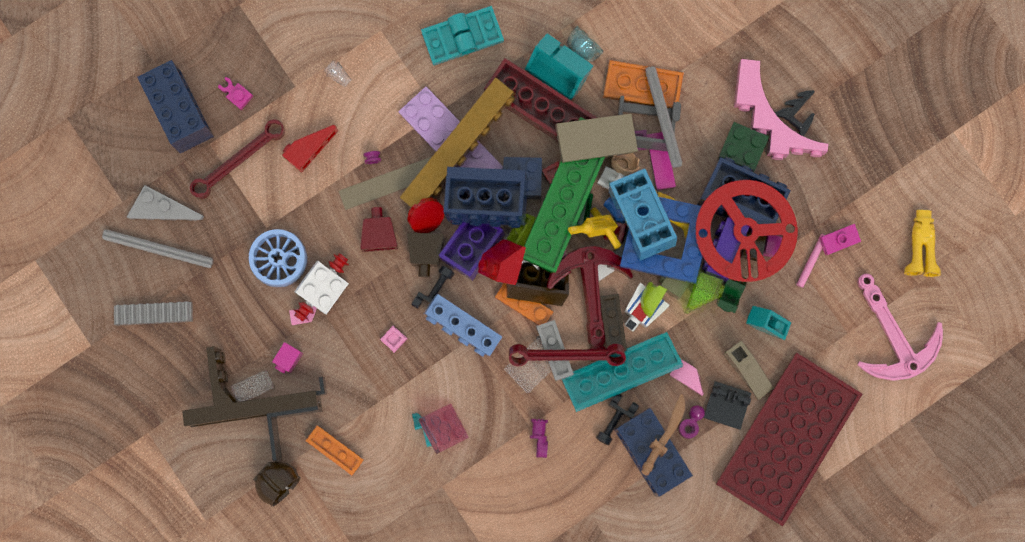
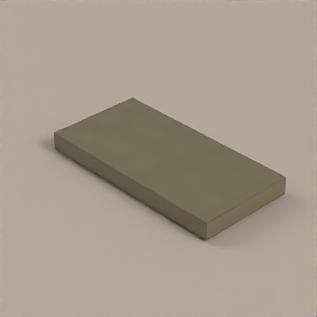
[555,114,638,163]

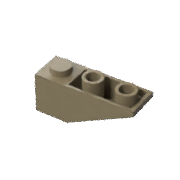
[723,341,774,400]

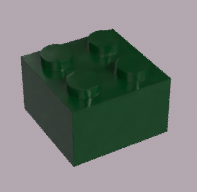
[716,122,769,172]

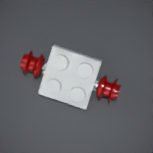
[293,253,349,322]

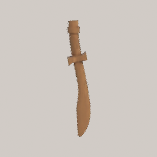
[641,394,685,475]

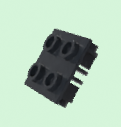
[703,381,752,430]

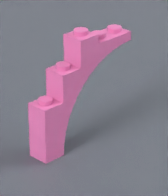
[734,59,828,160]

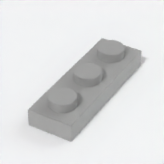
[536,320,574,382]

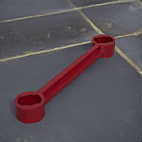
[190,119,285,199]
[509,343,626,367]

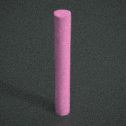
[796,234,824,288]

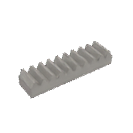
[114,301,193,326]

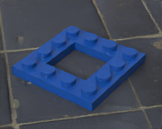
[620,197,707,284]

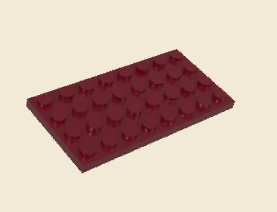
[715,352,863,527]

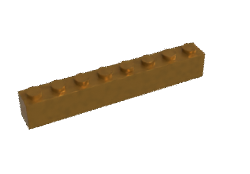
[400,78,516,207]

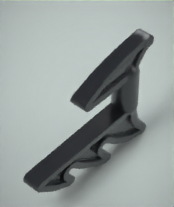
[775,90,815,136]

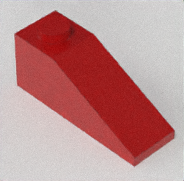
[282,125,338,173]

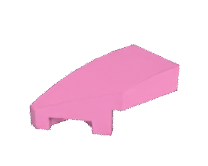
[670,360,704,396]

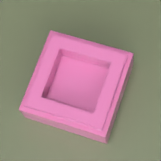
[380,326,407,353]

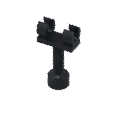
[411,265,455,309]
[596,394,640,446]

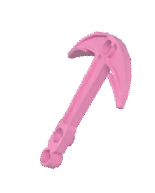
[857,274,943,381]

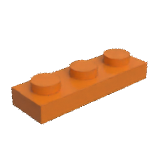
[495,283,554,325]
[306,425,364,476]

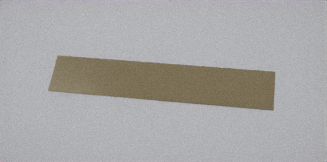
[339,157,431,210]

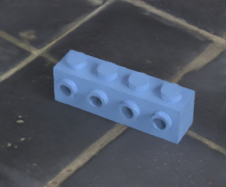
[423,294,502,357]

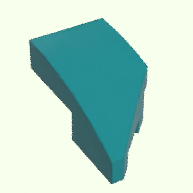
[412,413,435,447]

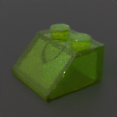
[685,273,725,314]

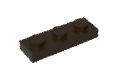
[600,294,627,353]

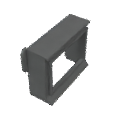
[618,96,681,152]

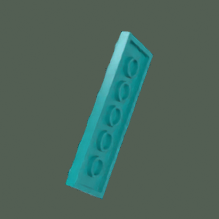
[561,332,683,412]

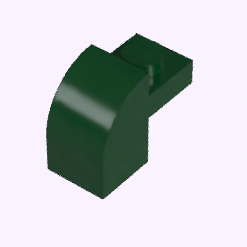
[716,276,747,313]

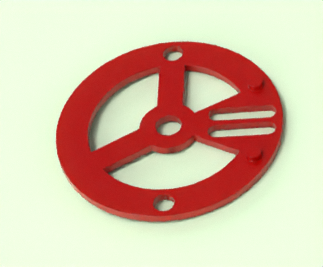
[695,180,798,282]

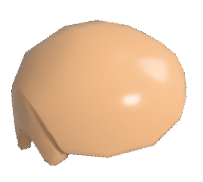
[611,153,640,176]

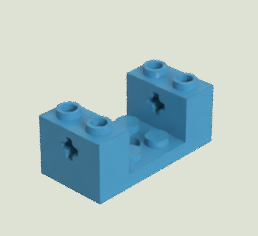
[609,169,677,261]

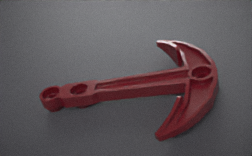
[547,246,634,349]

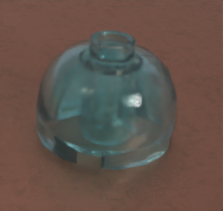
[567,26,603,63]

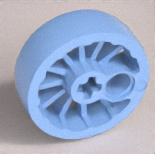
[249,229,307,287]

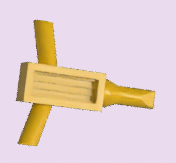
[568,207,621,249]

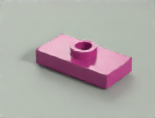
[819,224,861,255]

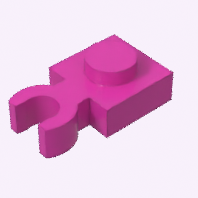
[218,77,253,110]

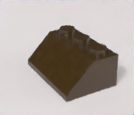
[507,260,569,306]

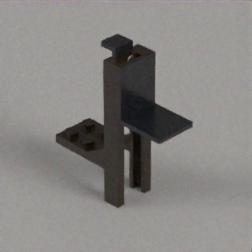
[182,346,327,461]

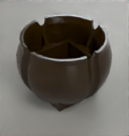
[253,461,301,507]

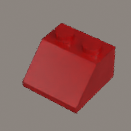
[478,239,526,285]

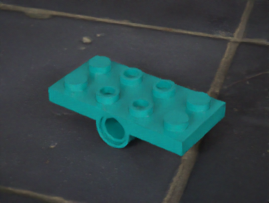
[421,6,504,66]

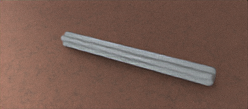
[646,66,682,168]
[102,229,214,268]

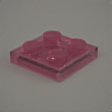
[419,404,469,454]

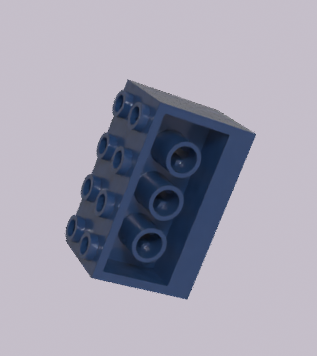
[137,60,214,154]
[697,157,791,237]
[444,167,528,228]
[614,408,693,497]

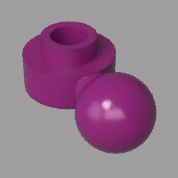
[678,405,705,439]

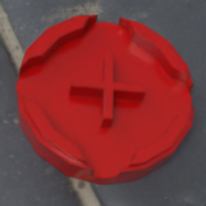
[407,197,444,233]

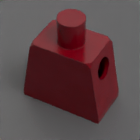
[360,207,398,252]

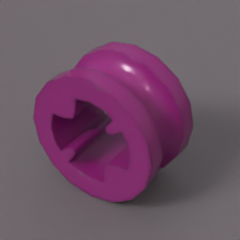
[363,151,381,164]

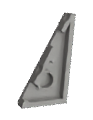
[127,185,204,221]

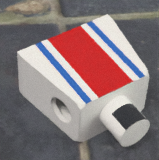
[624,283,669,332]

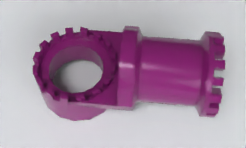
[530,419,548,458]

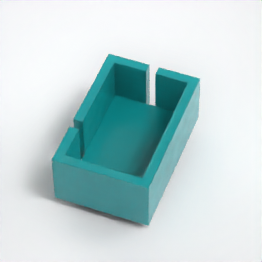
[524,33,594,101]

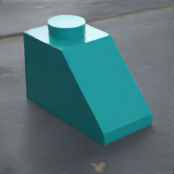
[746,306,791,340]

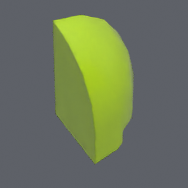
[640,282,667,318]

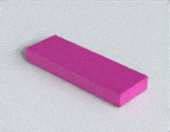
[647,132,676,191]

